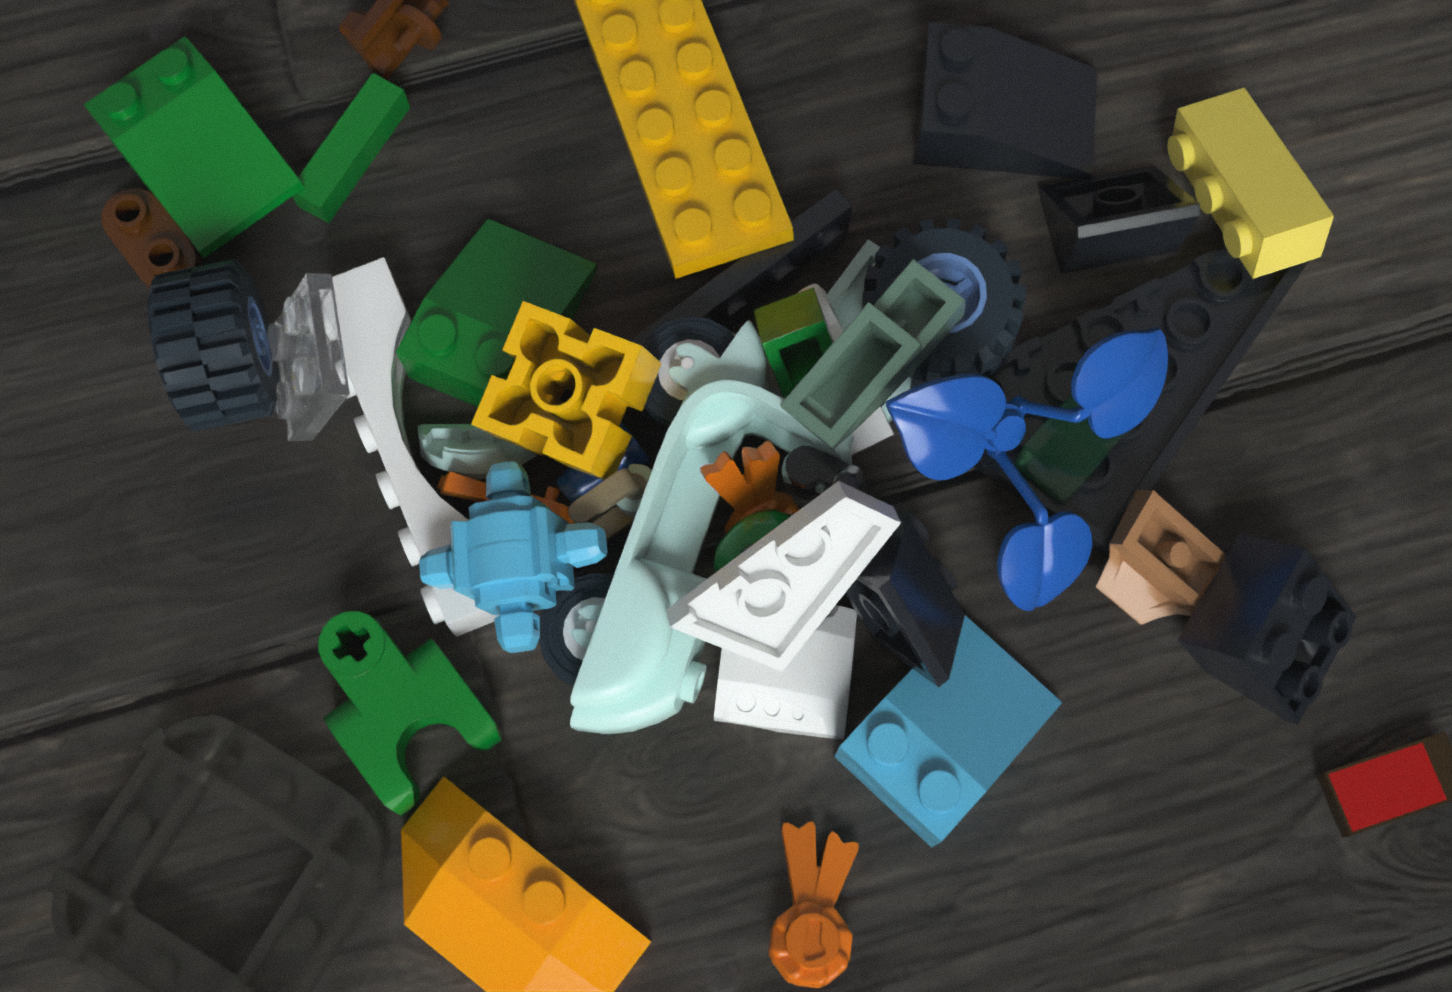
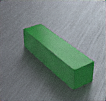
[292,73,410,224]

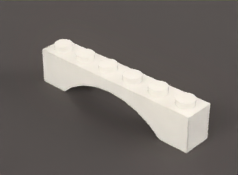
[312,257,499,637]

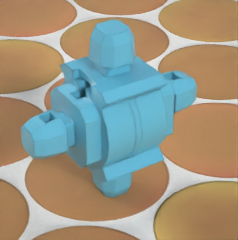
[419,461,608,653]

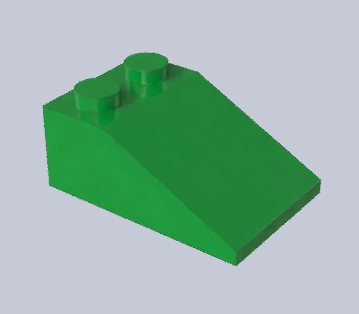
[83,36,305,258]
[396,219,598,407]

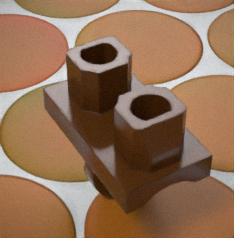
[339,0,449,80]

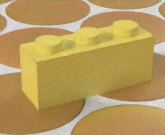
[1167,88,1334,279]

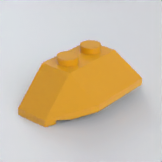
[401,776,652,992]

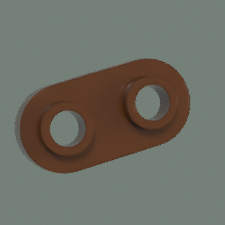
[101,188,203,289]

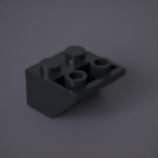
[1178,533,1357,725]

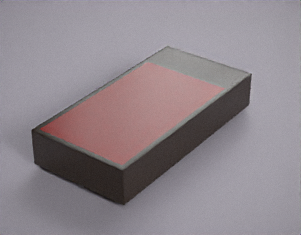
[1316,731,1452,838]

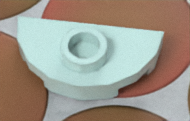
[418,424,538,480]

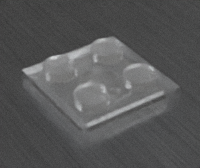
[267,273,350,441]

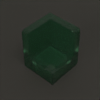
[1014,394,1125,503]

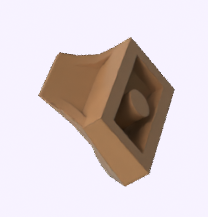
[1096,490,1226,625]

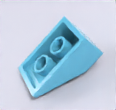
[834,615,1063,848]

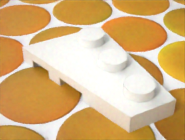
[666,481,901,672]

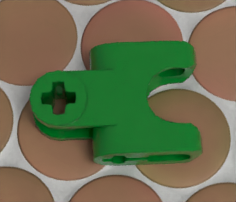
[318,611,502,816]

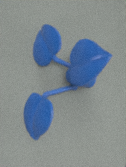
[886,327,1168,611]

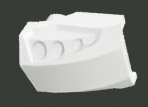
[714,605,857,740]

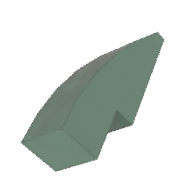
[780,259,965,450]

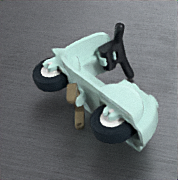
[539,317,865,734]

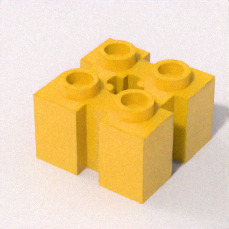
[471,301,662,481]

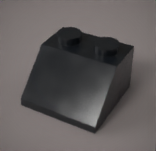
[845,498,965,687]

